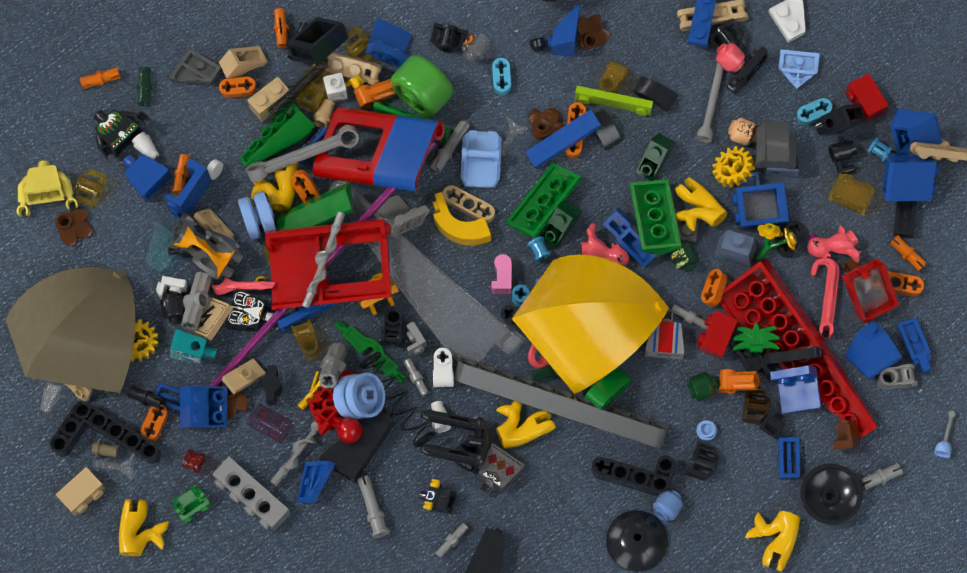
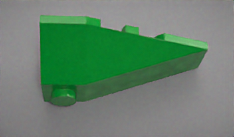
[240,99,315,168]

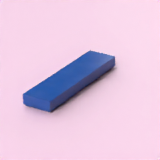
[525,110,602,169]

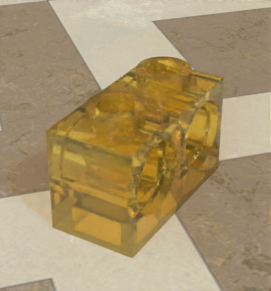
[295,65,333,113]

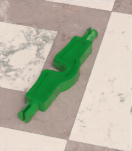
[334,320,406,384]

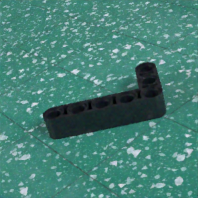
[50,401,161,464]

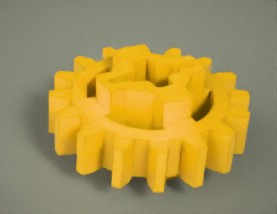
[712,146,755,188]
[131,319,158,362]

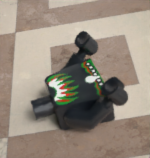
[94,109,150,160]

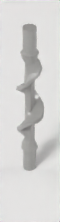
[302,211,345,308]
[270,421,318,487]

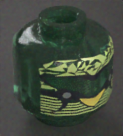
[670,241,700,272]

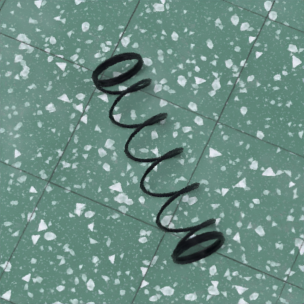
[359,352,436,448]

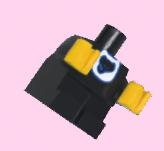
[420,479,457,514]

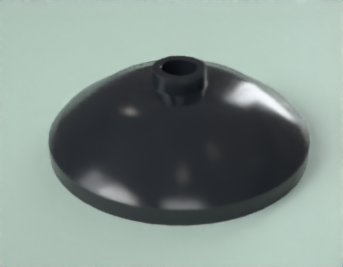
[800,463,863,525]
[606,510,668,572]

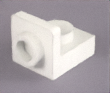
[323,73,348,102]
[156,276,188,300]

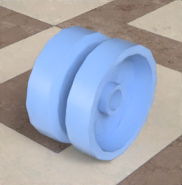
[238,191,276,240]
[333,372,385,419]

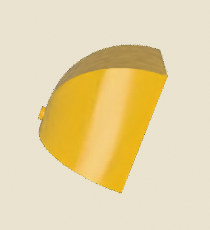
[512,255,669,394]

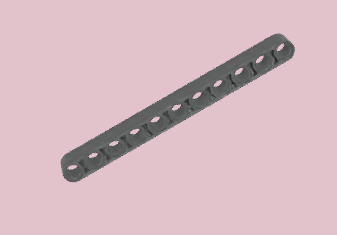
[454,358,669,448]

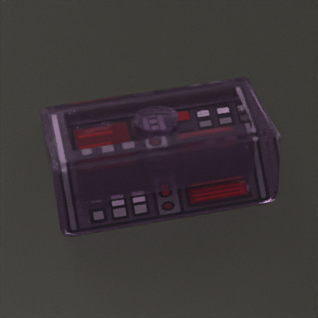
[248,404,294,444]

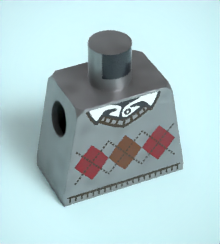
[478,444,525,496]

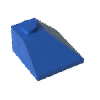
[548,6,580,57]
[845,321,902,380]

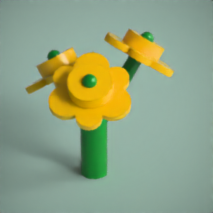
[755,223,797,262]

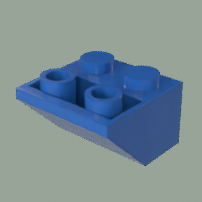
[890,109,942,155]
[180,386,227,428]

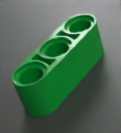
[585,367,632,410]

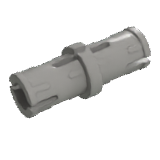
[860,463,903,491]

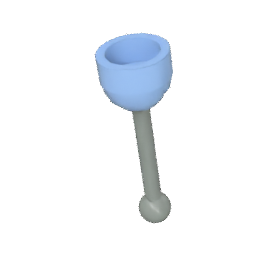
[934,410,956,458]

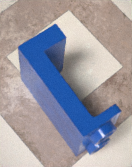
[164,158,212,218]

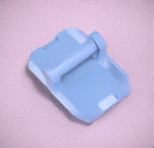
[460,130,502,188]

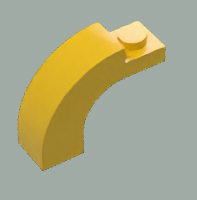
[432,192,491,246]

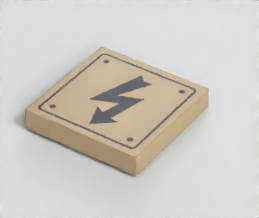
[187,297,233,341]

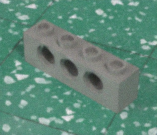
[212,457,291,531]

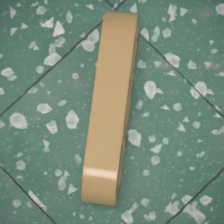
[443,185,495,223]

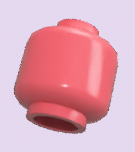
[716,43,745,72]

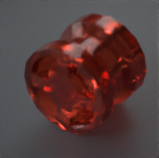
[182,449,205,473]

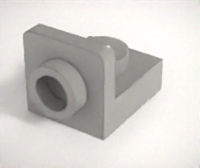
[406,321,427,356]

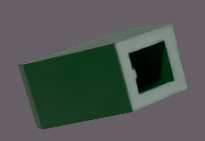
[636,133,675,181]
[540,200,583,248]

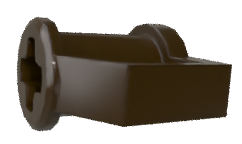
[742,388,770,424]

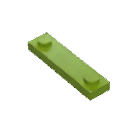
[575,86,653,116]

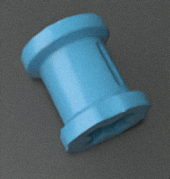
[867,137,893,162]
[527,236,552,262]
[512,285,530,308]

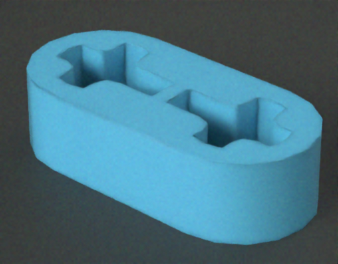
[492,58,511,95]
[796,98,832,126]

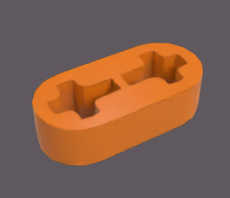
[219,77,257,98]
[291,170,319,202]
[701,269,727,307]
[141,405,168,442]

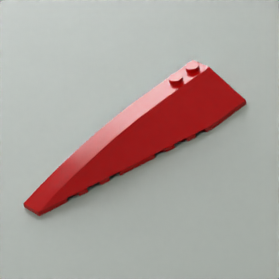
[719,260,878,438]

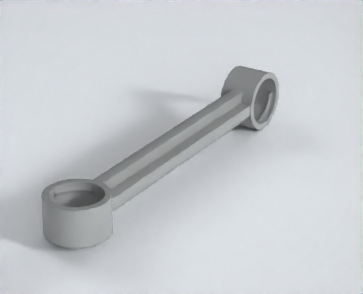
[246,125,359,182]

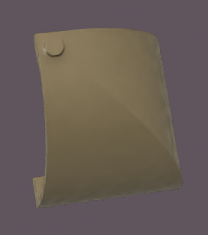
[5,267,135,393]

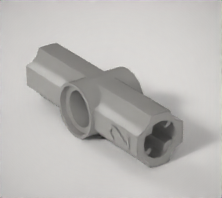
[181,272,212,331]
[319,342,347,389]

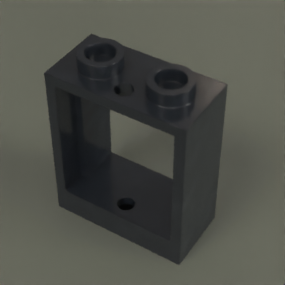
[286,17,349,65]

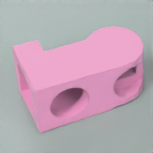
[491,254,512,294]

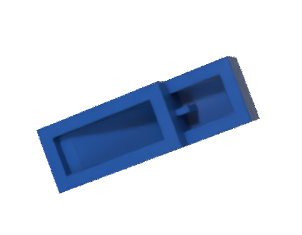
[603,207,657,267]

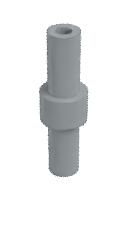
[671,304,707,329]
[404,358,429,397]
[435,523,469,558]

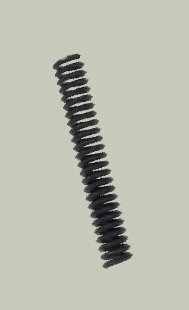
[268,59,329,116]

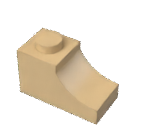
[219,46,268,78]

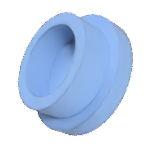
[696,420,717,441]

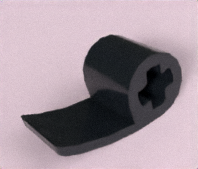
[593,109,622,150]

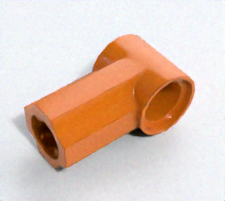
[354,79,395,110]
[718,369,760,394]

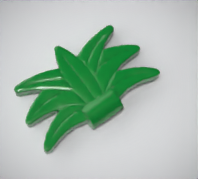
[733,323,780,353]

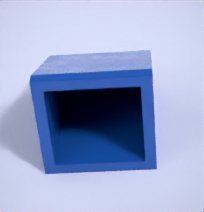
[882,153,939,201]

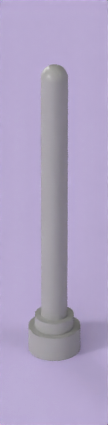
[696,62,724,143]

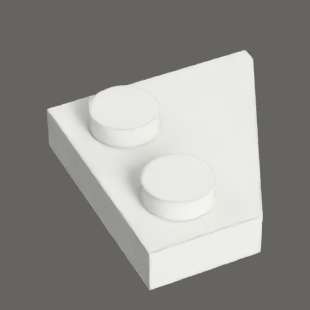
[768,0,805,43]

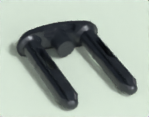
[420,409,489,469]

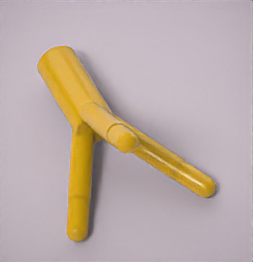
[298,371,332,410]

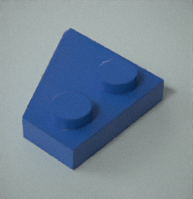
[296,461,335,504]

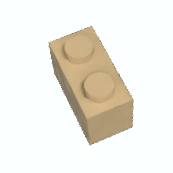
[247,77,291,122]
[55,467,106,516]

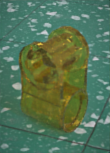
[598,60,629,93]
[291,319,320,360]

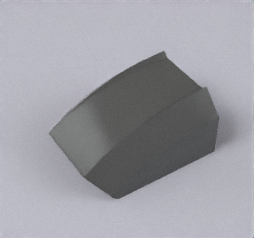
[755,121,797,170]

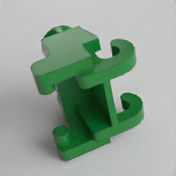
[172,485,211,523]

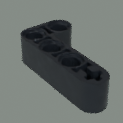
[591,455,675,497]

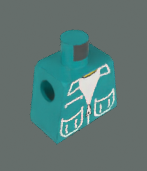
[169,330,217,364]

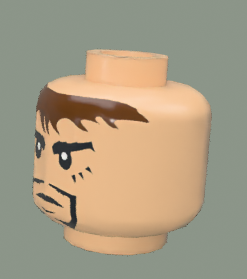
[728,118,757,146]

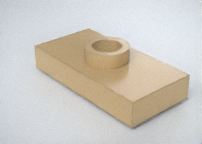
[222,358,266,394]

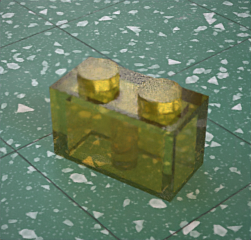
[828,173,876,216]

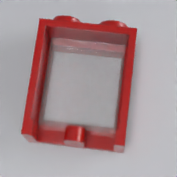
[842,258,899,323]

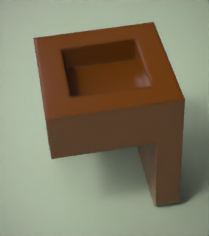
[833,420,860,449]

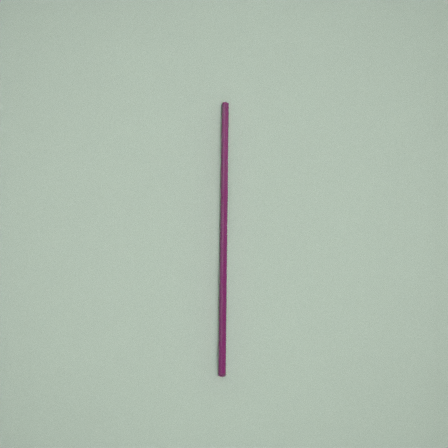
[209,141,436,387]

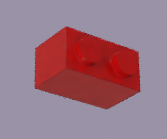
[846,73,889,123]
[696,310,738,359]

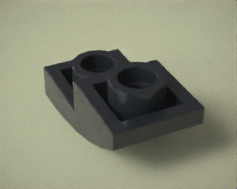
[632,76,678,112]

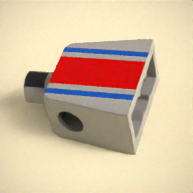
[645,311,684,360]

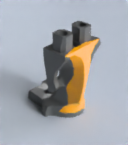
[169,212,244,279]

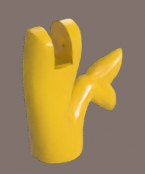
[251,162,298,212]
[675,177,727,231]
[496,401,556,449]
[119,499,169,556]
[745,511,800,572]

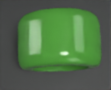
[390,55,454,118]

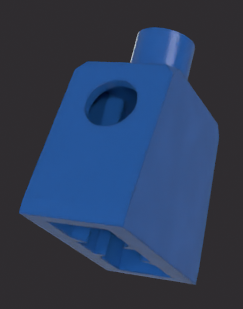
[123,154,172,202]

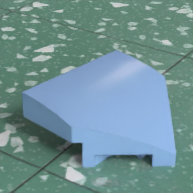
[779,49,820,89]

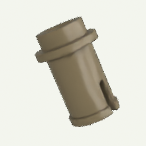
[92,441,119,458]

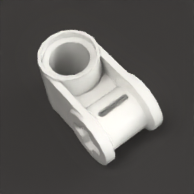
[433,348,454,387]

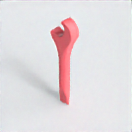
[212,278,276,295]

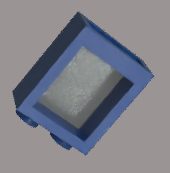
[732,182,789,230]

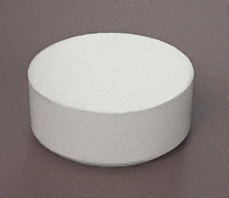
[207,159,223,180]

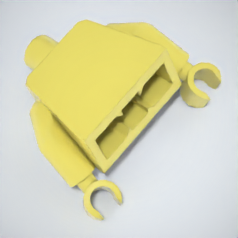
[16,160,78,217]

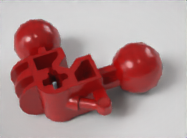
[306,370,362,443]

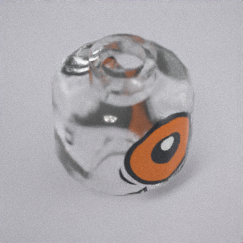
[462,33,490,62]

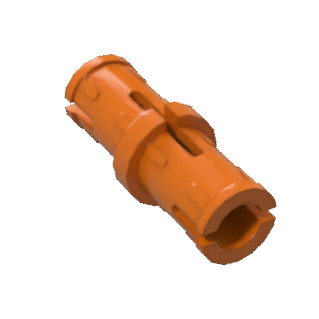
[273,8,289,49]
[80,67,121,90]
[172,154,191,195]
[890,235,927,272]

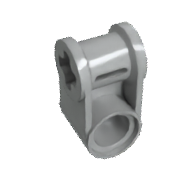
[877,364,918,390]

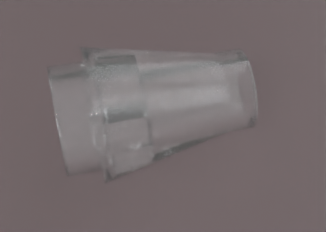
[39,383,63,413]

